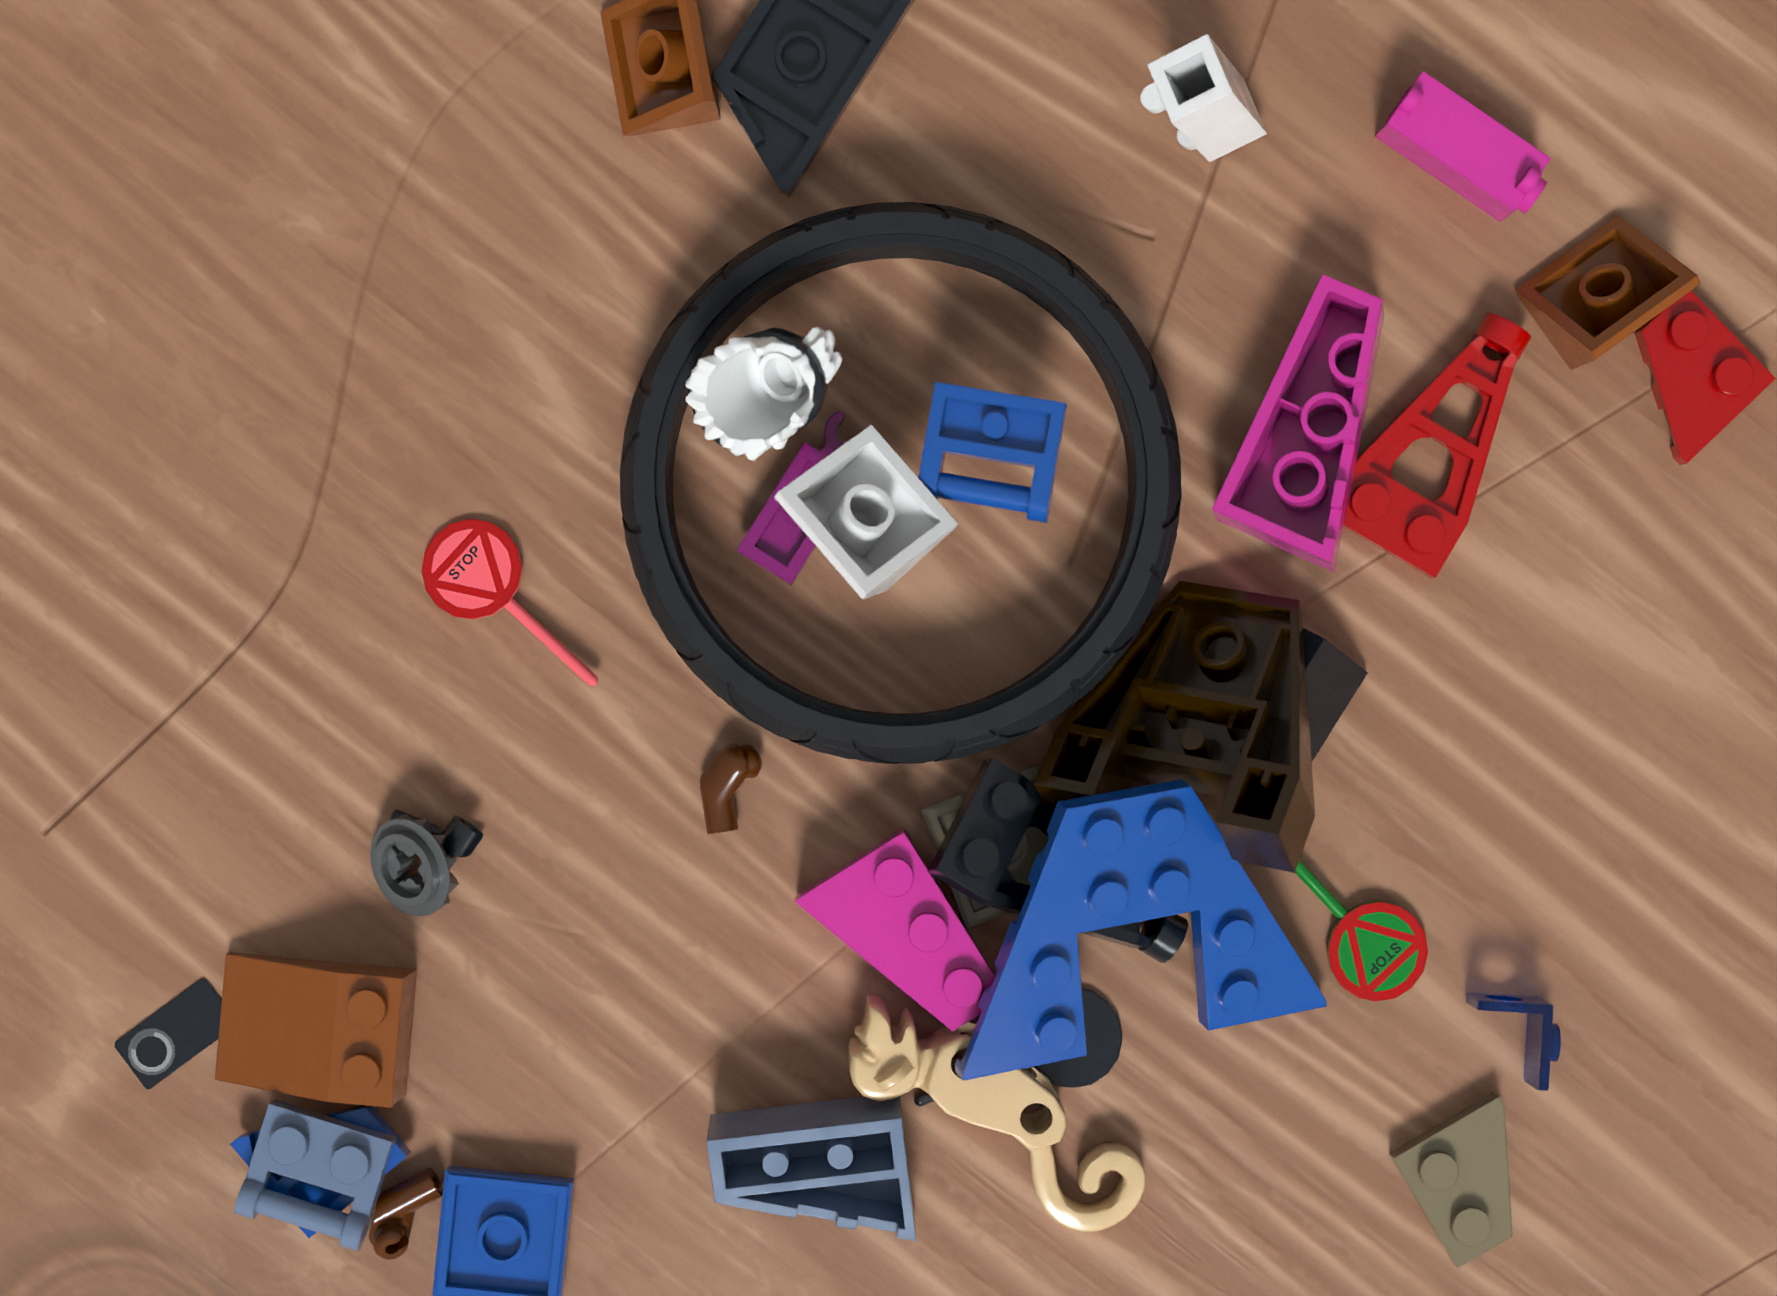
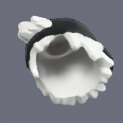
[685,327,842,460]

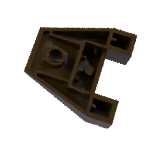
[1034,581,1315,873]

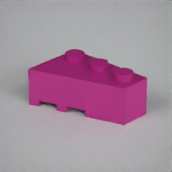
[794,827,996,1031]

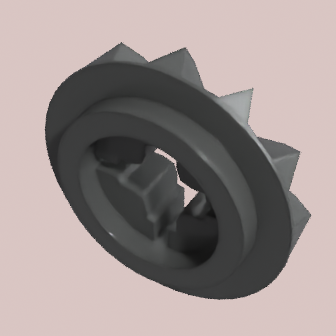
[370,814,459,916]

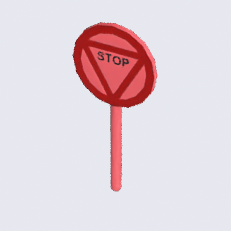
[421,519,598,686]

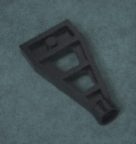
[927,758,1188,963]

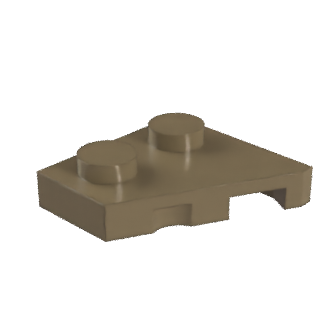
[1389,1092,1513,1268]

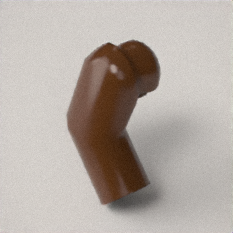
[700,744,762,834]
[369,1168,443,1260]

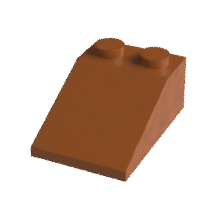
[215,952,417,1108]

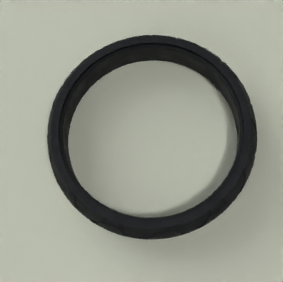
[620,202,1182,764]

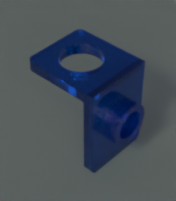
[1466,992,1561,1091]

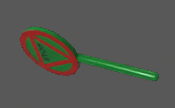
[1295,860,1428,1002]

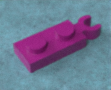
[737,410,845,586]

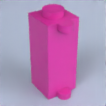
[1375,71,1551,222]

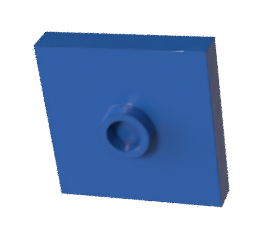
[432,1166,575,1296]

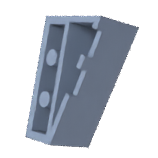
[707,1096,916,1241]

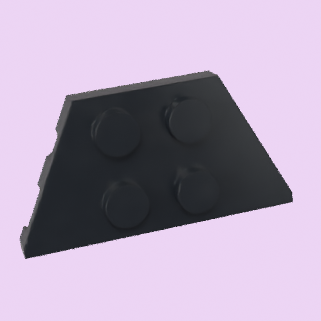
[712,0,915,198]

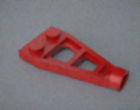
[1344,313,1532,578]

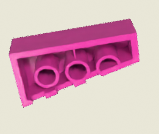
[1212,274,1384,573]

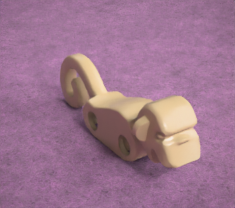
[848,994,1146,1232]

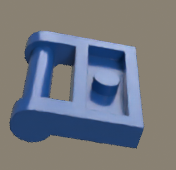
[918,382,1067,523]

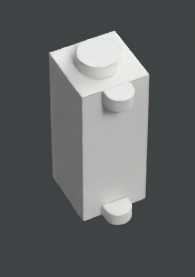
[1140,34,1267,162]

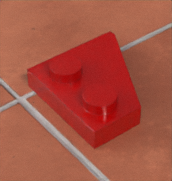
[1635,290,1776,465]

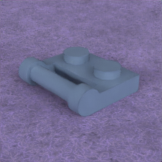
[234,1099,397,1252]

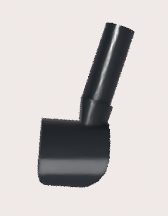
[390,809,483,857]

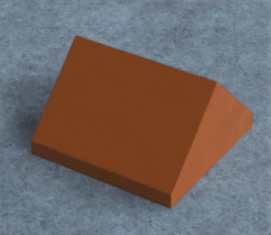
[600,0,720,136]
[1515,215,1700,370]

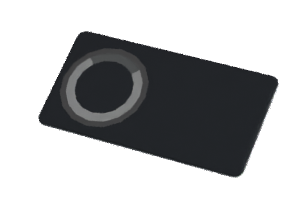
[114,979,222,1089]

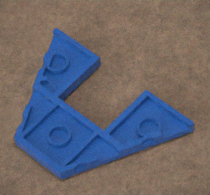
[955,779,1327,1081]

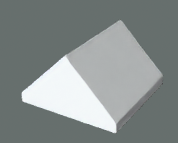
[774,425,958,599]

